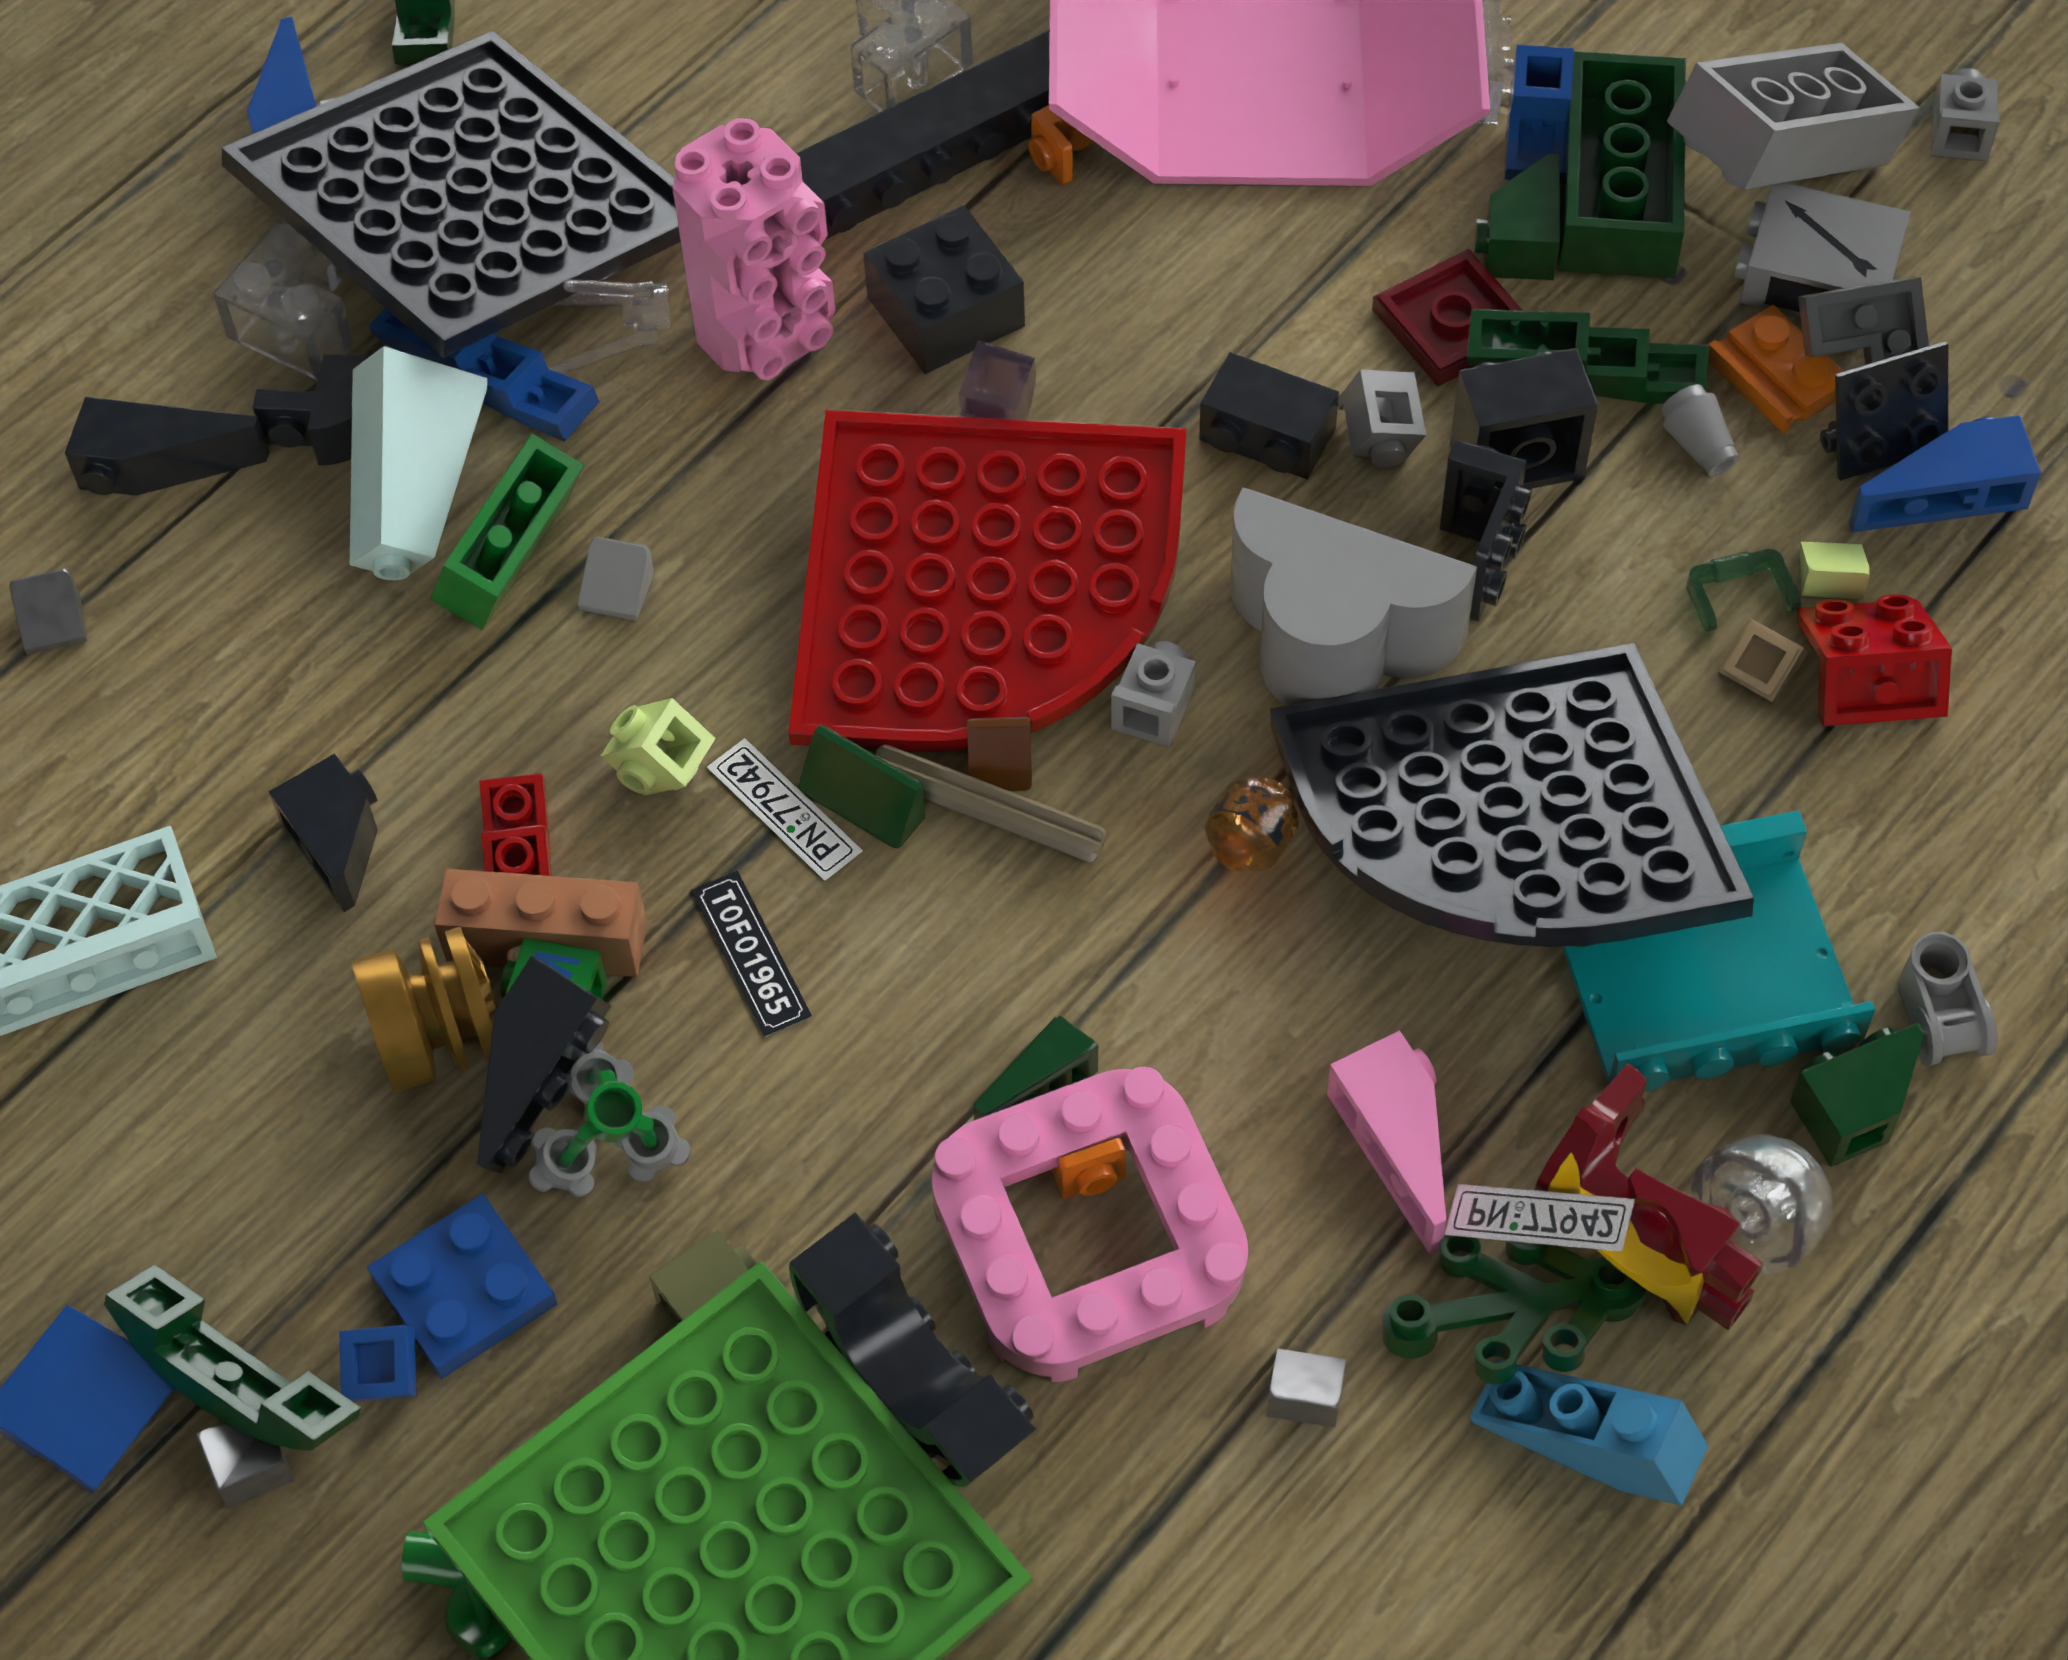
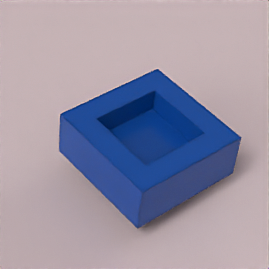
[339,1325,416,1403]

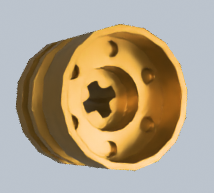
[351,927,497,1093]

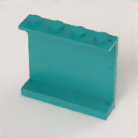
[1562,810,1875,1092]

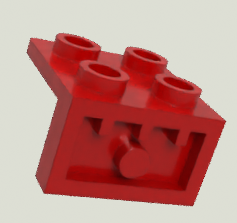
[1797,594,1952,726]

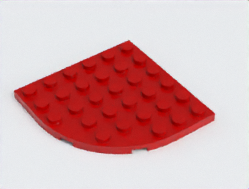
[788,410,1187,752]

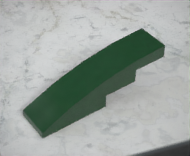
[1467,309,1709,404]

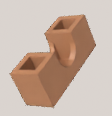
[434,869,647,977]

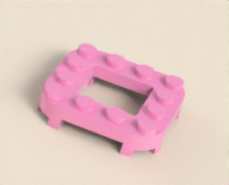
[932,1067,1248,1382]

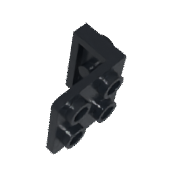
[1439,440,1532,622]

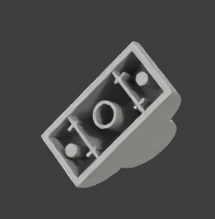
[1230,487,1477,706]

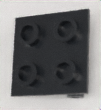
[1820,341,1948,481]

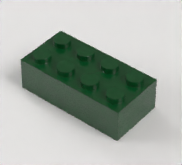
[1559,51,1686,279]

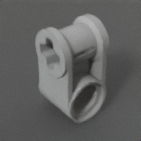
[1898,932,1997,1066]

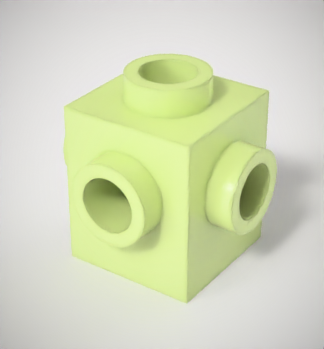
[601,698,716,796]

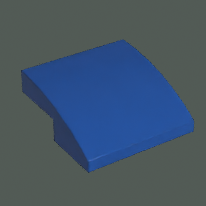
[0,1305,175,1495]

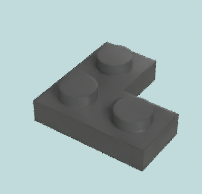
[1798,277,1929,365]

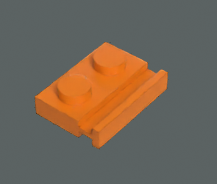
[1708,305,1844,434]

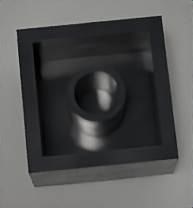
[863,205,1025,374]
[1450,348,1598,488]

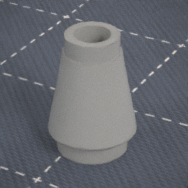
[1661,384,1740,477]

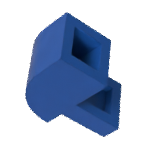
[1504,44,1574,183]

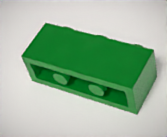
[430,434,584,630]

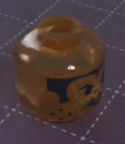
[1204,776,1300,872]

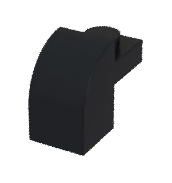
[253,354,370,465]

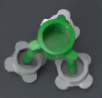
[528,1041,691,1197]

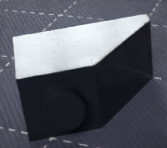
[269,753,378,912]

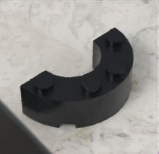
[789,1212,1036,1487]

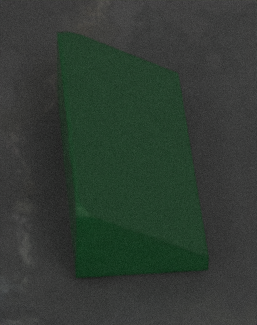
[799,725,925,849]

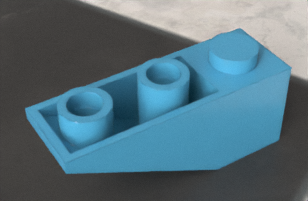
[1470,1360,1708,1506]

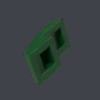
[392,0,455,64]

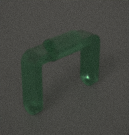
[1686,549,1801,632]

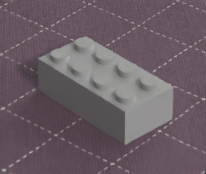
[1667,43,1919,189]

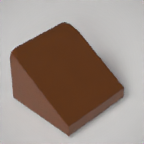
[967,717,1032,791]

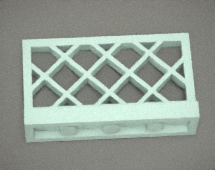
[0,825,217,1036]

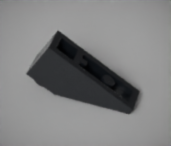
[65,397,270,496]

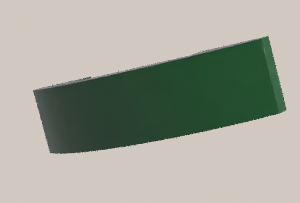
[104,1265,361,1451]

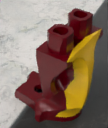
[1535,1063,1763,1330]

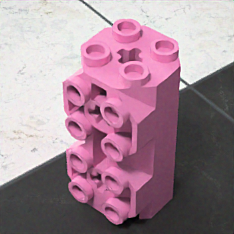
[672,118,836,380]

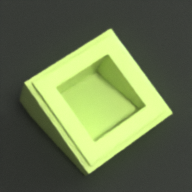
[1799,541,1870,599]

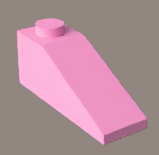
[1327,1030,1446,1255]

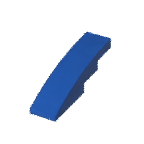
[369,308,599,441]

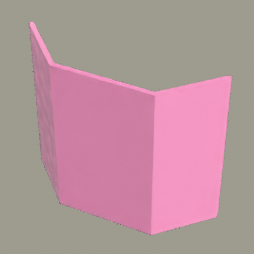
[1049,0,1490,186]

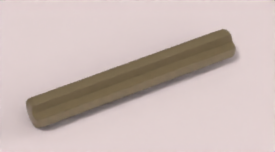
[875,744,1106,862]

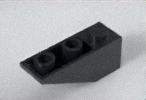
[477,955,611,1173]

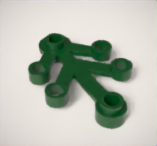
[1383,1235,1646,1385]

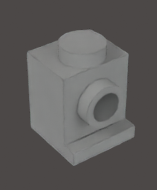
[1931,68,2000,161]
[1338,370,1426,468]
[1111,641,1196,747]

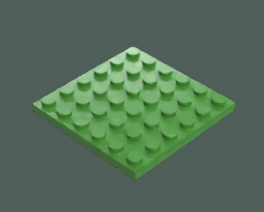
[423,1260,1032,1660]

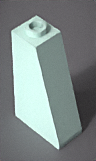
[350,346,487,580]

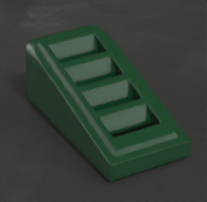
[973,1015,1099,1120]

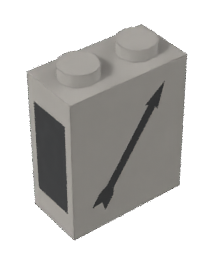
[1734,183,1911,318]

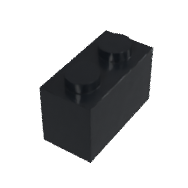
[1199,352,1339,480]

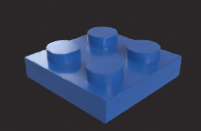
[367,1194,558,1379]

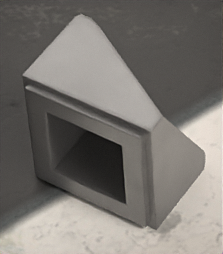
[196,1425,295,1509]

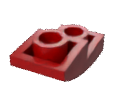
[479,773,552,876]

